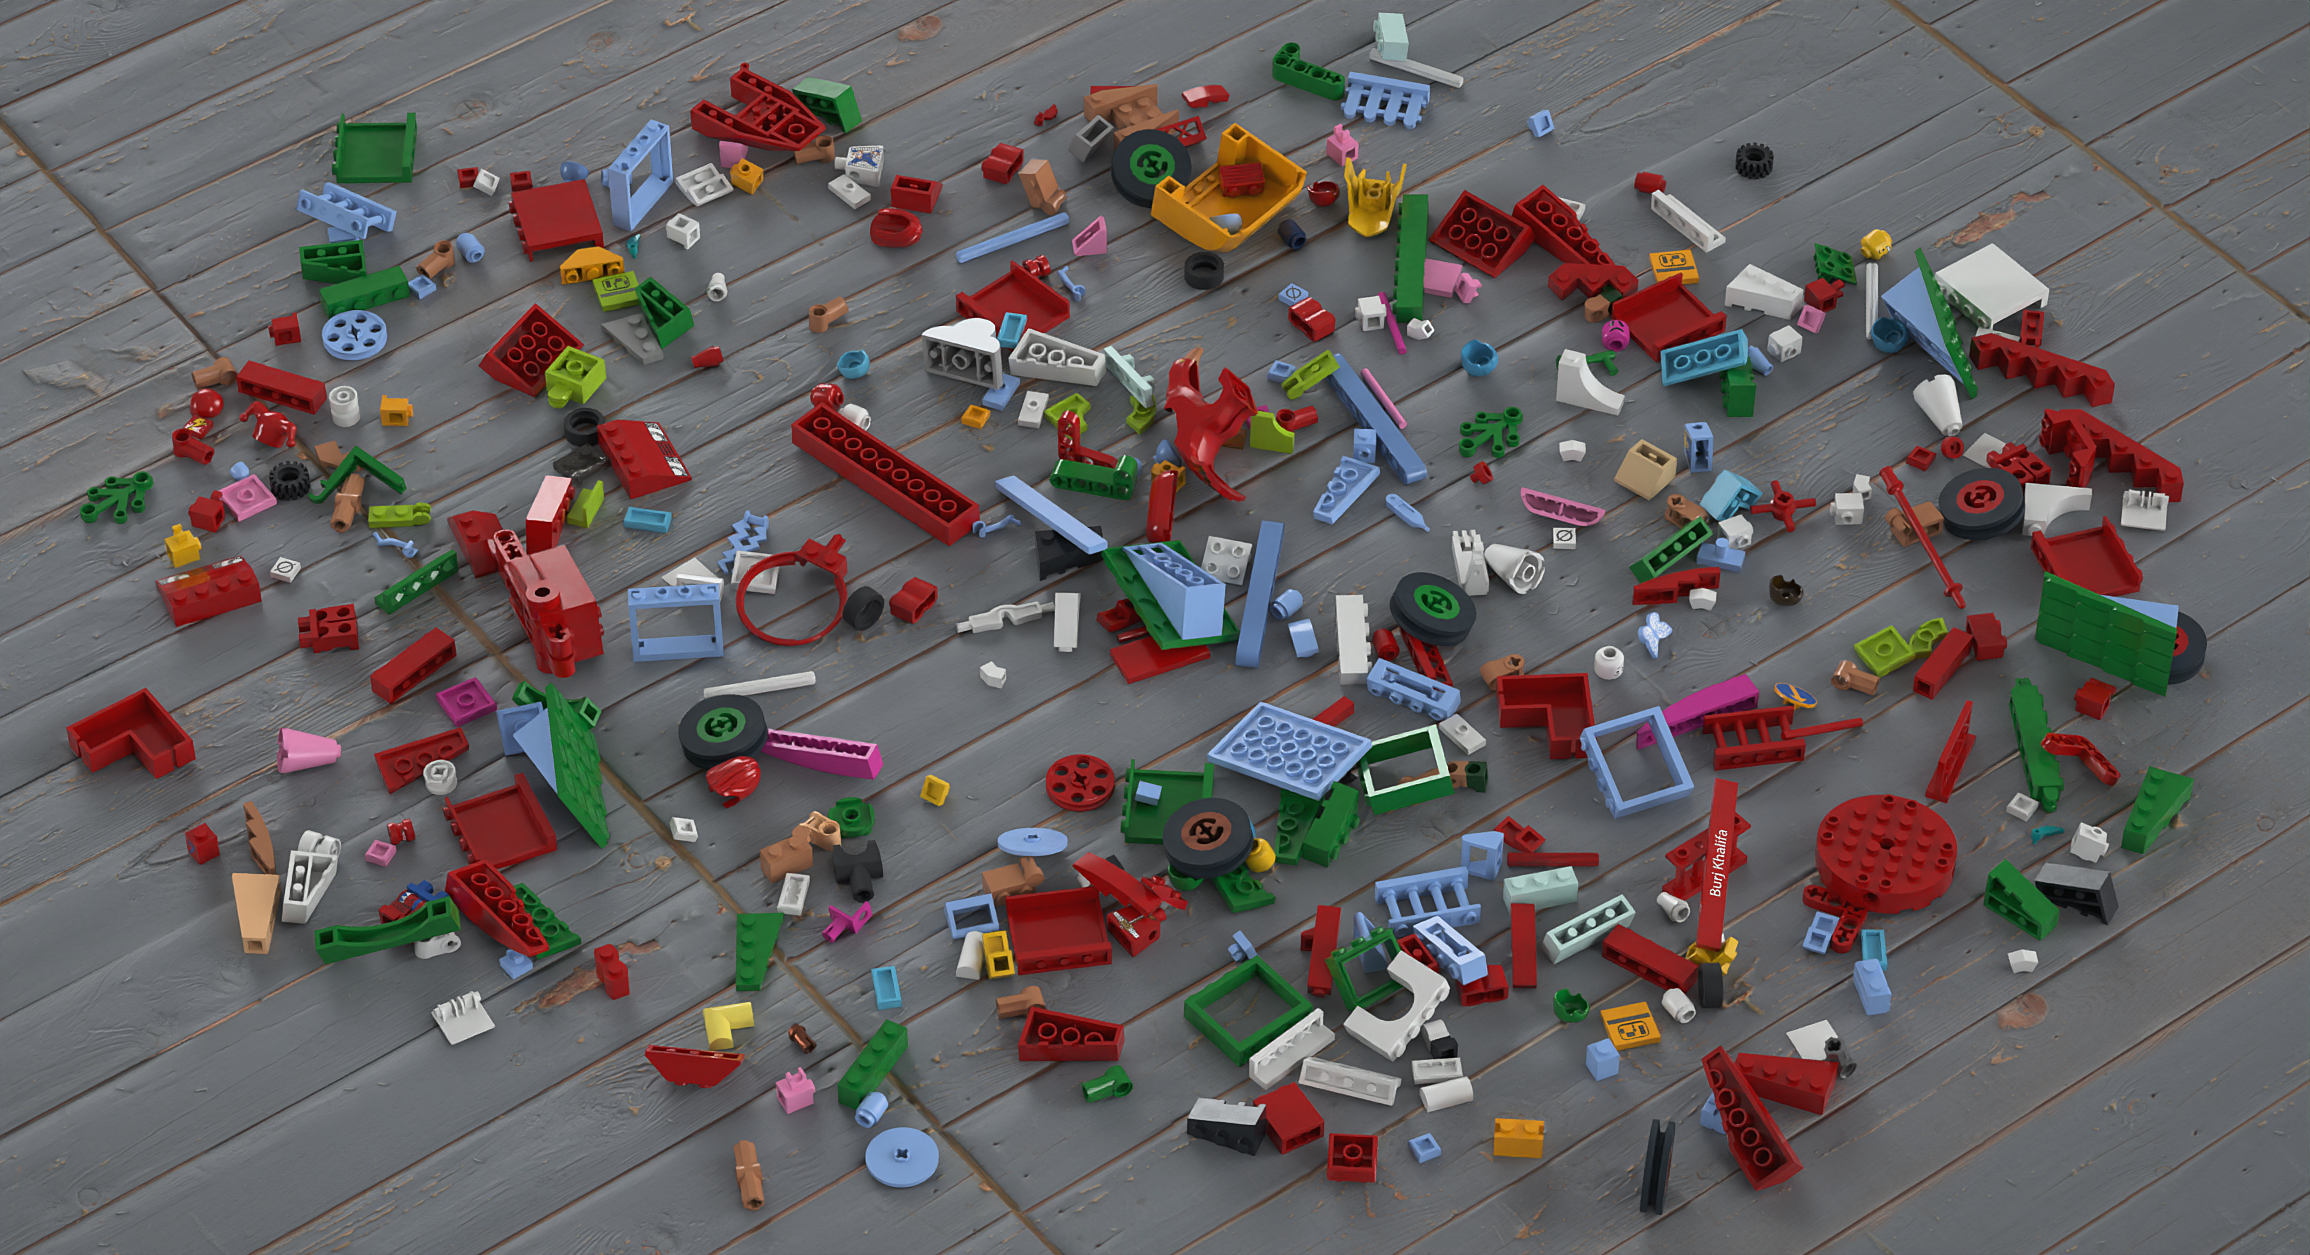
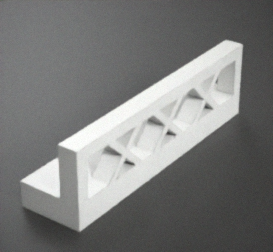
[1651,190,1726,253]
[1249,1008,1335,1090]
[1299,1056,1402,1106]

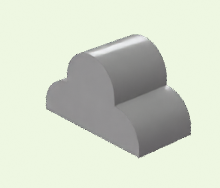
[921,318,1003,390]

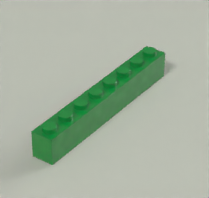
[1392,194,1429,323]

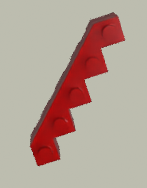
[1969,333,2115,407]
[2059,409,2184,502]

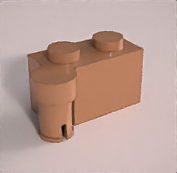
[1018,159,1067,215]
[1885,501,1944,547]
[760,826,813,884]
[982,856,1045,907]

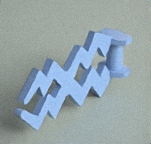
[717,510,769,575]

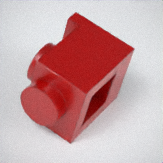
[268,312,301,346]

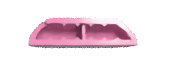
[1521,487,1606,527]

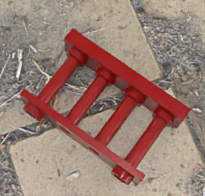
[1702,706,1806,771]
[1662,812,1751,901]

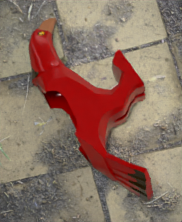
[1164,347,1258,502]

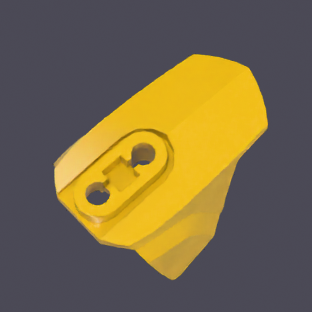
[1344,157,1407,238]

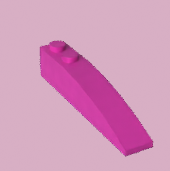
[1636,674,1759,750]
[761,729,884,780]

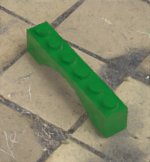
[314,896,461,965]

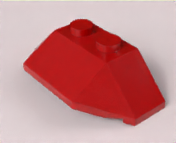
[447,510,503,578]
[645,1044,745,1088]

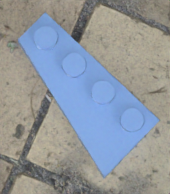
[1313,456,1380,524]

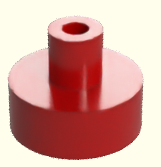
[1941,437,1964,459]
[1470,461,1493,485]

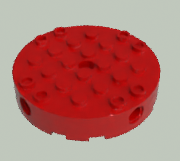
[1814,794,1957,914]

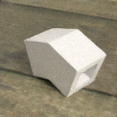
[1407,318,1434,340]
[1559,440,1586,462]
[1853,474,1872,501]
[1689,588,1717,611]
[980,661,1006,688]
[2008,949,2038,973]

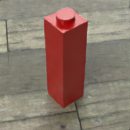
[1913,627,1973,700]
[1307,905,1341,997]

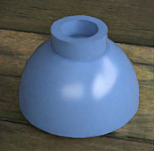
[560,161,589,183]
[1153,439,1182,466]

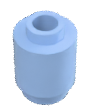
[456,233,485,263]
[1270,589,1303,621]
[855,1092,888,1128]

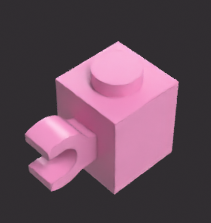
[1326,124,1359,167]
[776,1067,815,1114]

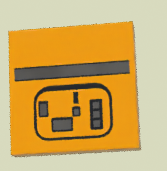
[1649,250,1699,285]
[1600,1001,1661,1051]

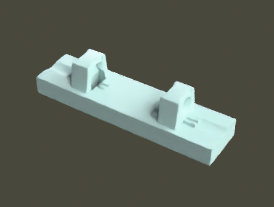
[1104,346,1155,408]

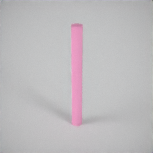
[1361,368,1407,429]

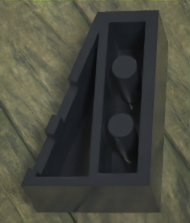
[1035,526,1104,581]
[2035,862,2119,925]
[1187,1098,1266,1156]

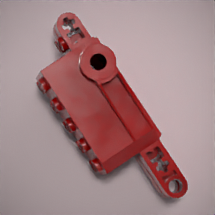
[493,529,604,678]

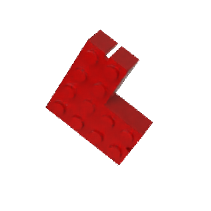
[1496,673,1597,760]
[66,687,196,779]

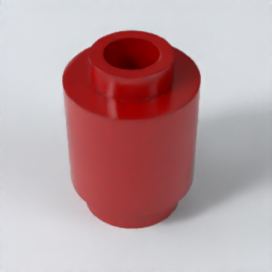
[1634,171,1666,194]
[1372,628,1400,661]

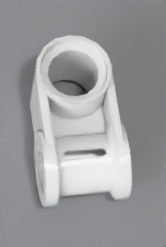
[414,932,461,959]

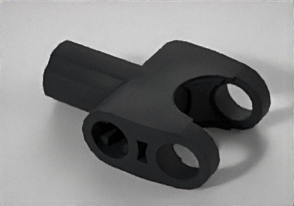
[833,840,883,903]

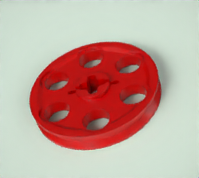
[1046,754,1115,812]

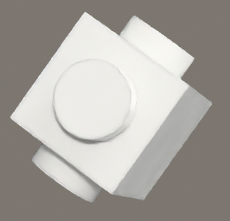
[1355,296,1386,331]
[1767,325,1803,362]
[1830,493,1864,525]
[1717,514,1753,549]
[2070,822,2109,863]

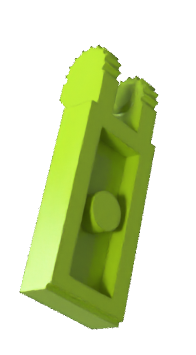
[1281,350,1340,400]
[368,502,431,528]

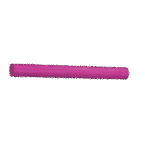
[1378,292,1407,354]

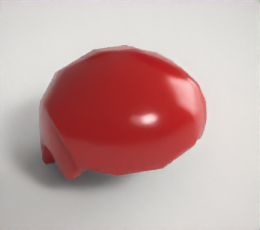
[1307,181,1340,207]
[189,388,224,418]

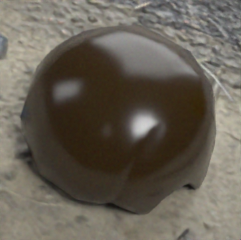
[1769,575,1804,606]

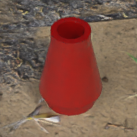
[691,345,724,369]

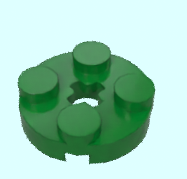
[828,797,875,838]

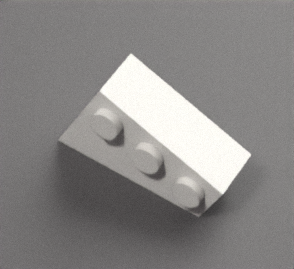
[1725,264,1803,320]
[282,850,338,924]

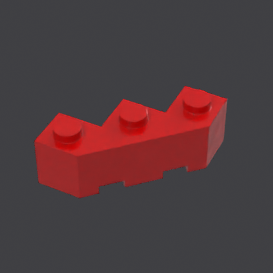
[1548,263,1639,301]

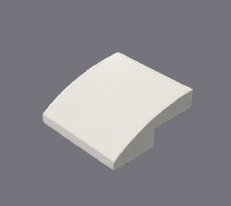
[675,163,733,206]

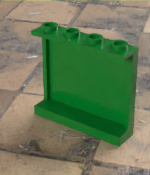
[332,112,417,183]
[1121,759,1214,845]

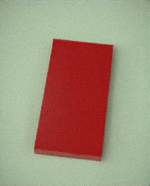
[1110,636,1211,684]

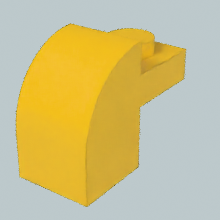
[982,930,1015,980]
[1685,937,1738,976]

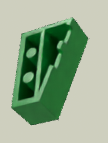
[792,77,862,133]
[299,240,367,284]
[634,276,695,349]
[1719,357,1756,417]
[1302,781,1360,868]
[1983,859,2059,941]

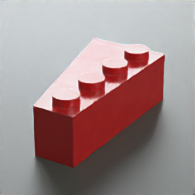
[526,475,575,555]
[1735,1053,1839,1116]

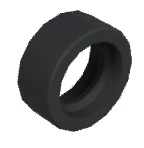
[1184,252,1224,290]
[564,408,605,447]
[842,586,885,631]
[1698,963,1724,1008]

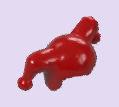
[239,401,297,448]

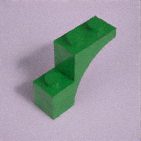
[512,681,602,730]

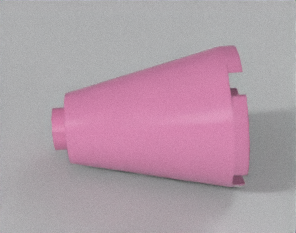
[277,728,341,774]

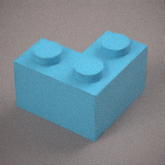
[1699,469,1763,521]

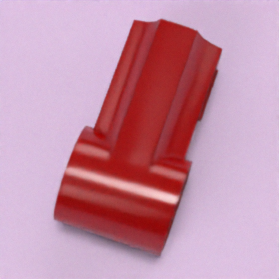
[1276,405,1318,433]
[172,428,214,465]

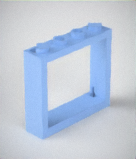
[608,120,673,231]
[628,583,724,662]
[1579,706,1694,819]

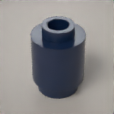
[1277,219,1307,249]

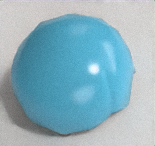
[837,350,870,380]

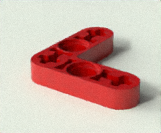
[1058,411,1118,469]
[2041,733,2121,786]
[1802,885,1868,954]

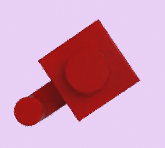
[2074,677,2117,720]

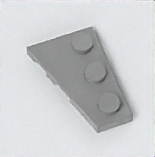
[601,313,663,365]

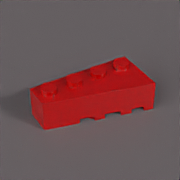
[1018,1006,1125,1061]

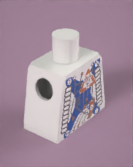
[835,145,884,187]

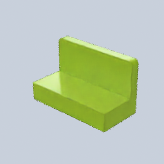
[567,480,604,528]

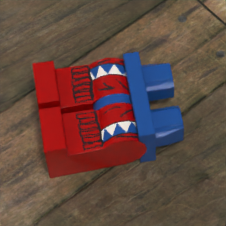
[378,880,449,945]

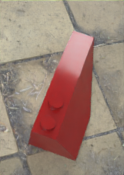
[1512,184,1615,265]
[445,859,549,957]
[1701,1045,1804,1191]

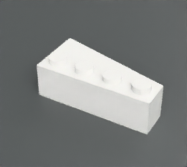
[1009,328,1106,386]
[1334,595,1372,685]

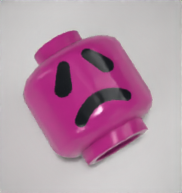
[1602,320,1630,352]

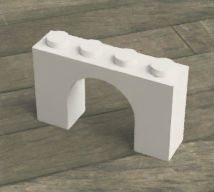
[1343,951,1450,1062]

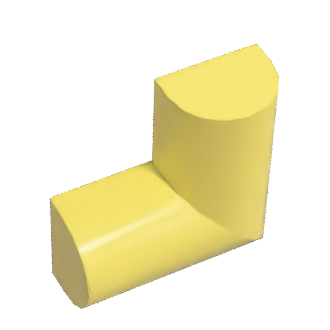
[703,1002,754,1051]

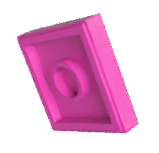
[435,677,497,727]

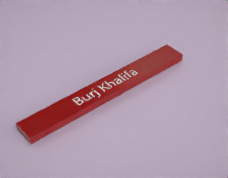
[1696,778,1738,952]

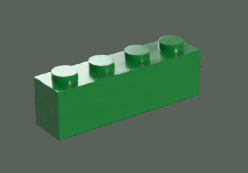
[319,265,410,320]
[1629,516,1713,584]
[837,1019,908,1110]

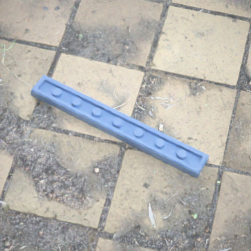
[995,475,1108,555]

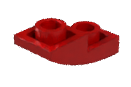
[1181,85,1230,108]
[1141,876,1188,910]

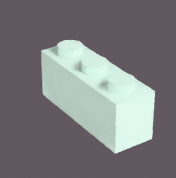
[1373,13,1409,61]
[1503,866,1578,915]

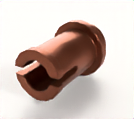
[788,1024,817,1054]

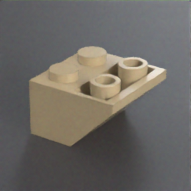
[1614,439,1677,501]

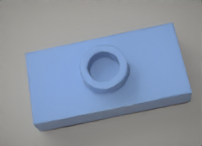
[982,373,1020,411]

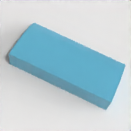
[1661,329,1748,386]

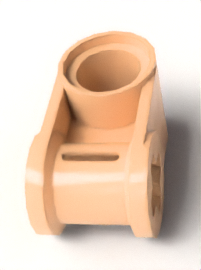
[797,811,841,851]

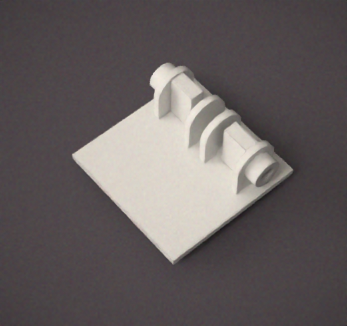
[2121,489,2169,531]
[1201,536,1252,586]
[431,991,495,1045]

